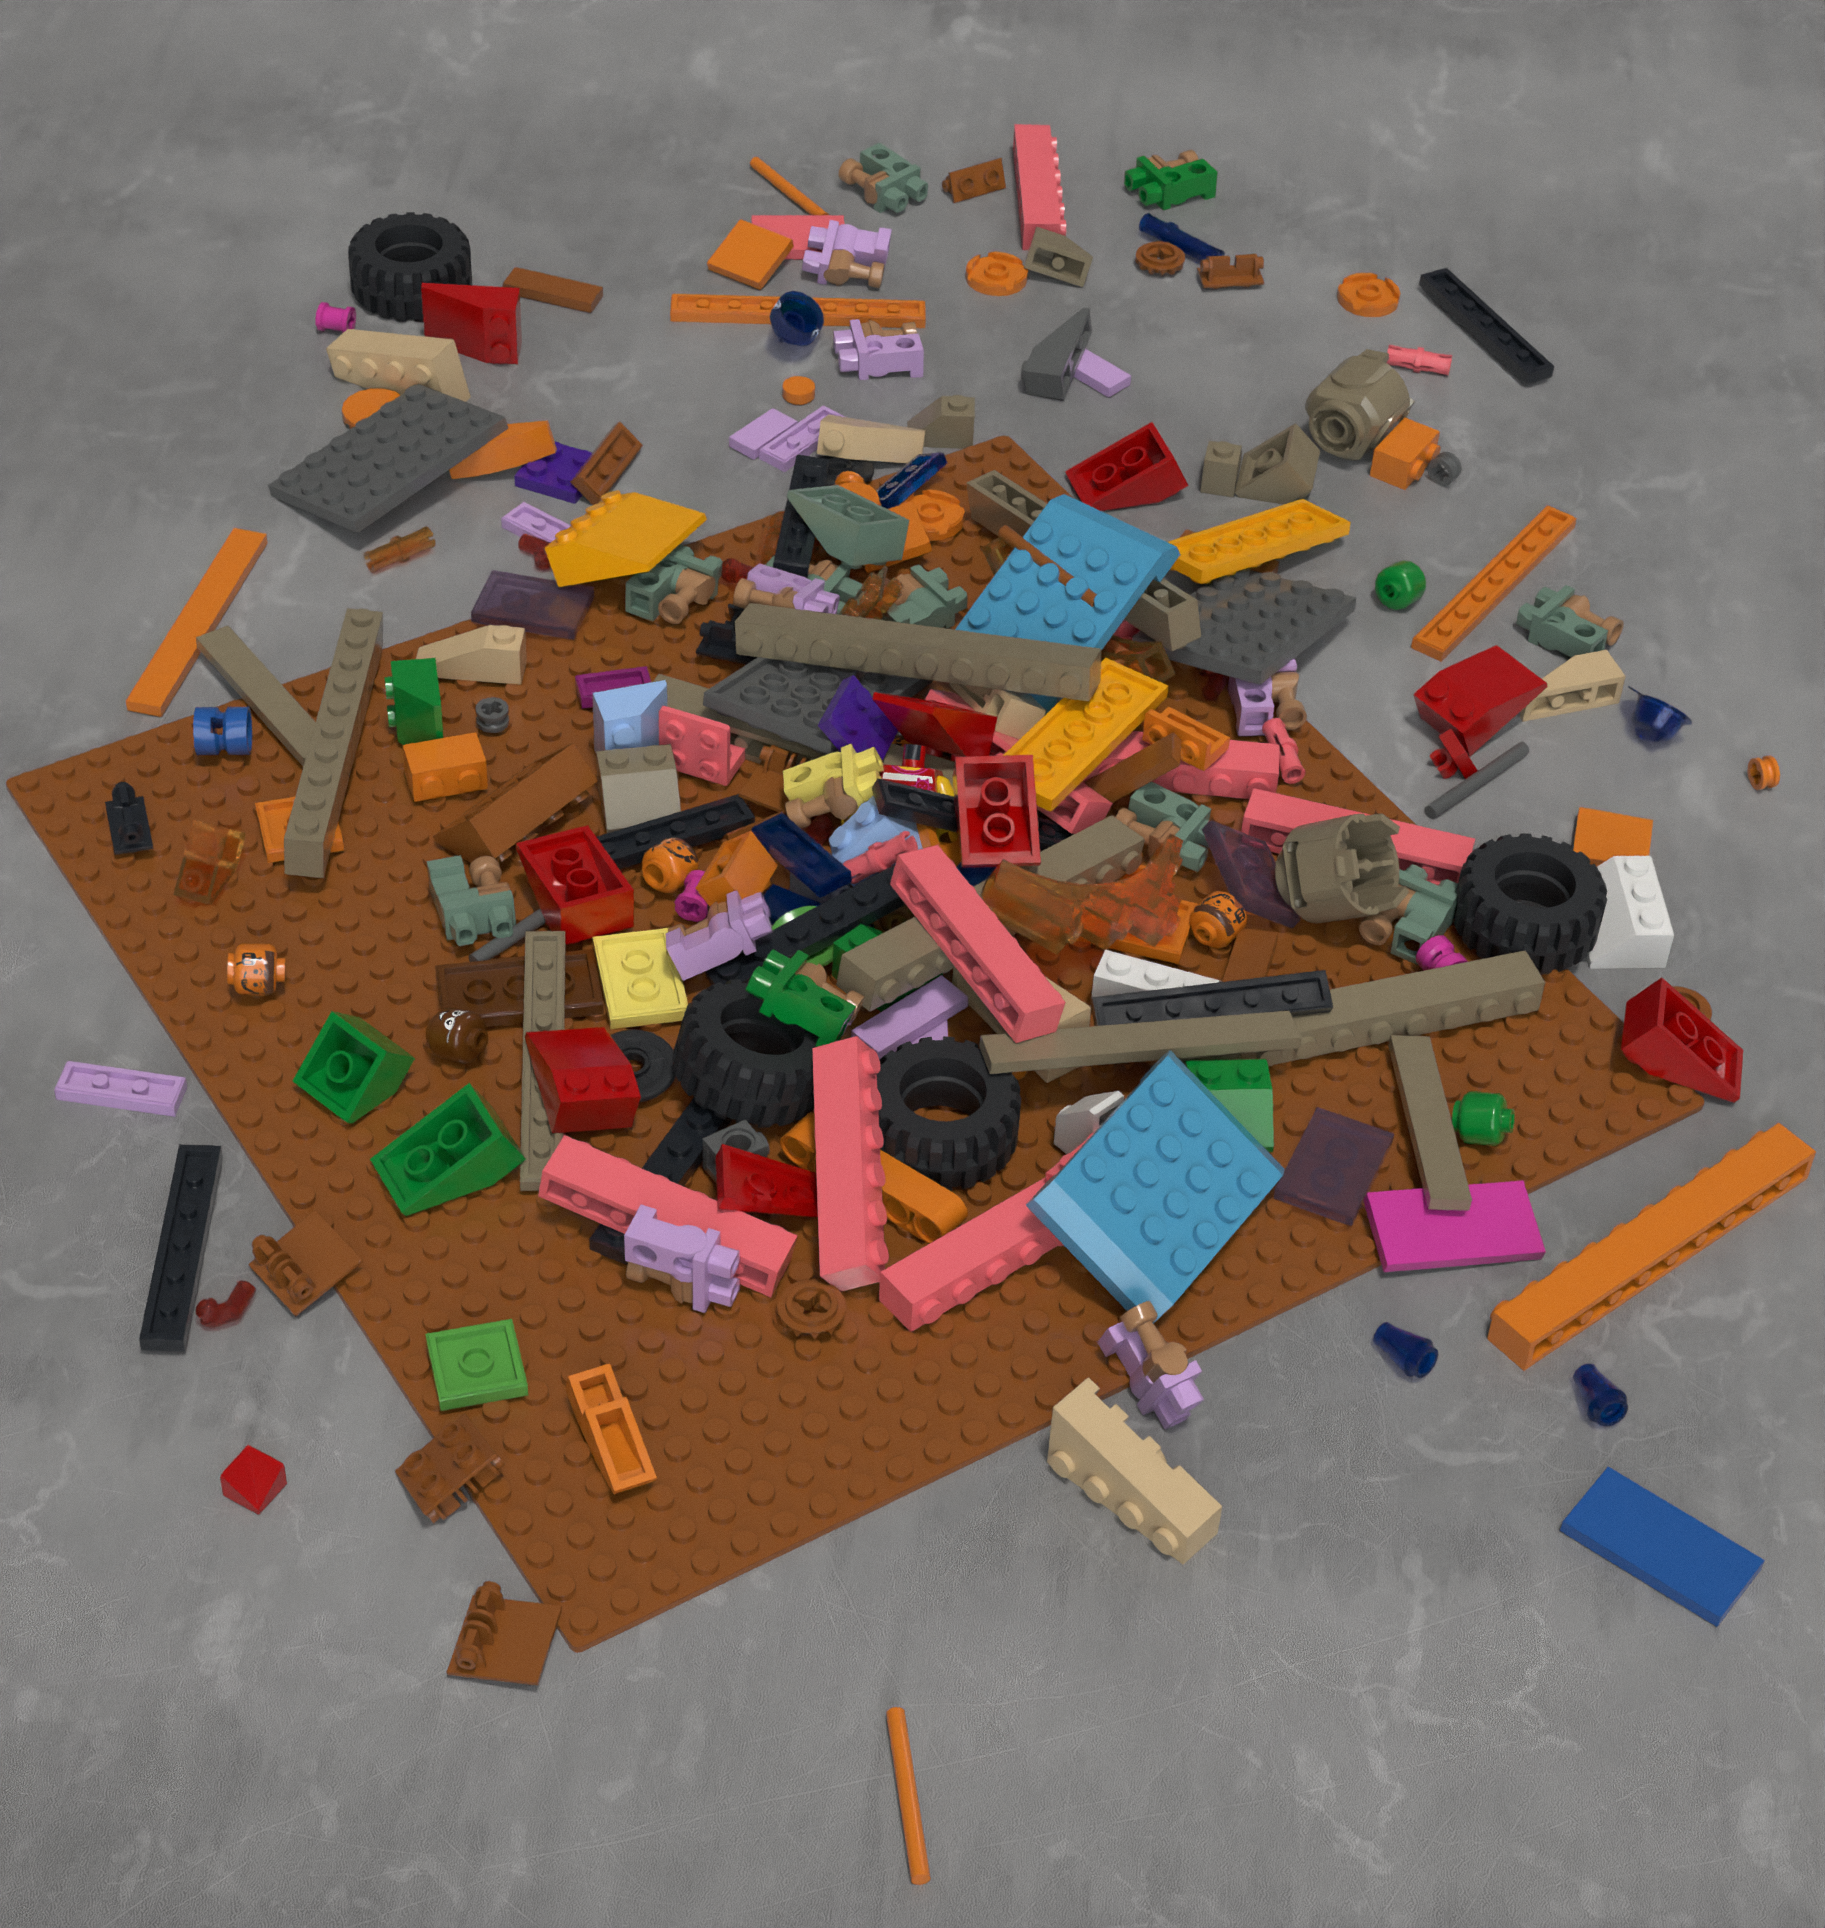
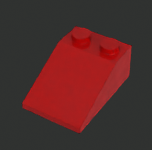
[421,283,522,365]
[1065,422,1189,511]
[1413,645,1548,757]
[872,692,998,762]
[952,755,1041,868]
[516,825,634,945]
[1621,977,1744,1103]
[525,1027,641,1134]

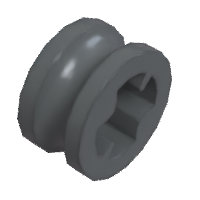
[1427,452,1462,486]
[476,697,509,733]

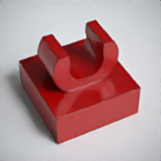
[1429,728,1478,779]

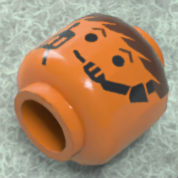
[642,837,699,894]
[1190,891,1248,949]
[227,943,285,996]

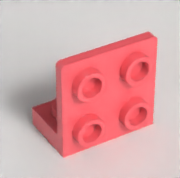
[659,706,745,786]

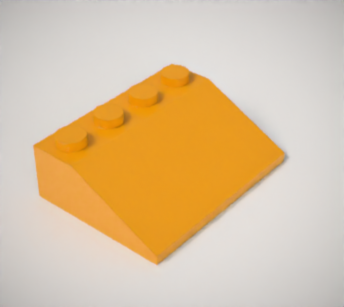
[545,490,707,587]

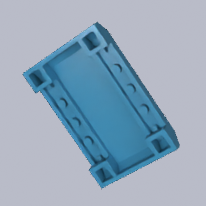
[955,494,1180,716]
[1026,1050,1285,1323]

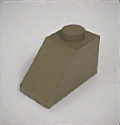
[1024,226,1093,287]
[907,395,975,449]
[1200,441,1242,498]

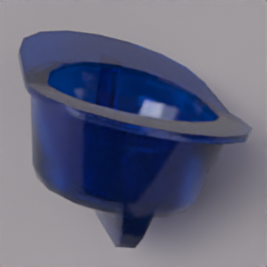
[769,291,824,347]
[1628,686,1692,743]

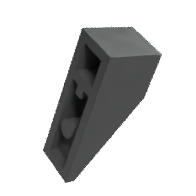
[1021,307,1092,400]

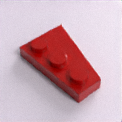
[716,1144,818,1217]

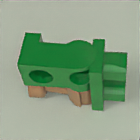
[1124,149,1218,211]
[745,950,865,1047]

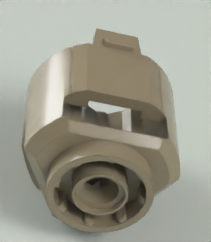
[1305,349,1415,461]
[1275,813,1409,924]

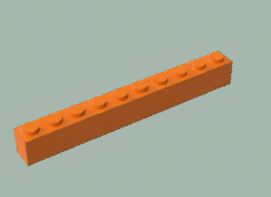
[1487,1123,1816,1371]

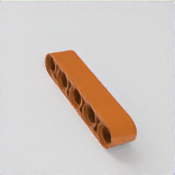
[780,1112,968,1244]

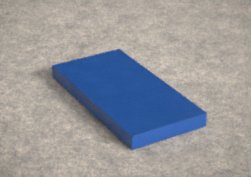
[1560,1467,1765,1627]

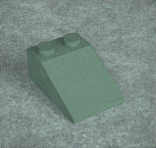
[787,485,909,569]

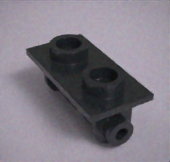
[696,620,757,665]
[105,782,154,855]

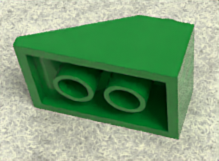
[370,1083,526,1216]

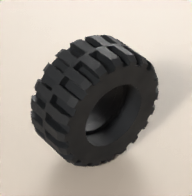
[348,212,472,321]
[1454,833,1607,975]
[672,979,819,1128]
[877,1036,1021,1191]

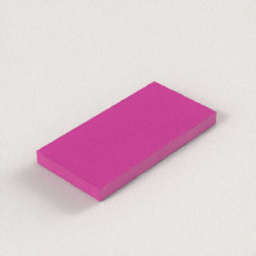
[1363,1181,1546,1272]

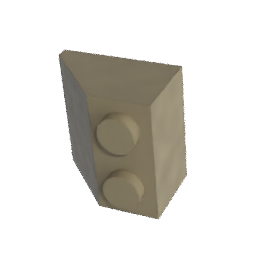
[1235,423,1320,505]
[596,744,681,833]

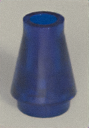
[1373,1322,1439,1378]
[1573,1364,1628,1426]

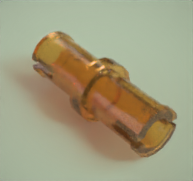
[363,526,436,573]

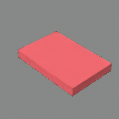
[751,215,844,259]

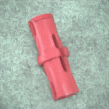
[1386,344,1453,376]
[1262,718,1305,784]
[842,831,918,884]

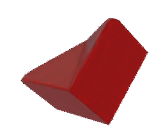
[220,1445,287,1515]

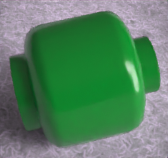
[1375,560,1426,610]
[1452,1091,1515,1146]

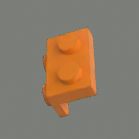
[1142,706,1230,771]

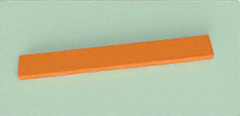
[670,294,926,329]
[1411,505,1577,662]
[126,528,268,717]

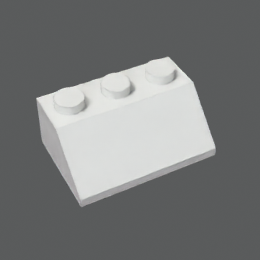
[1587,856,1674,969]
[1090,950,1222,1007]

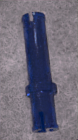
[1139,213,1225,261]

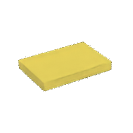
[592,928,688,1030]

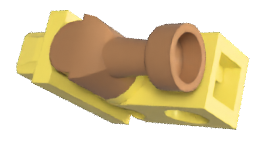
[783,744,884,831]

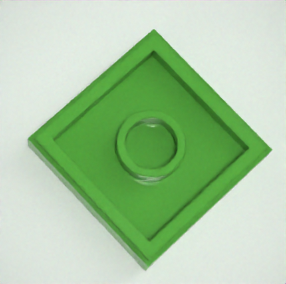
[425,1319,528,1411]

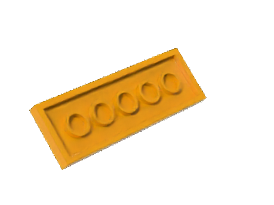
[1168,499,1351,584]
[1003,658,1169,812]

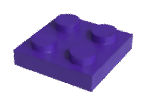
[514,441,592,504]
[818,675,898,760]

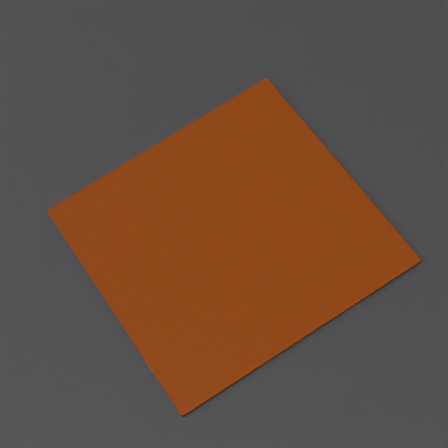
[6,435,1705,1653]

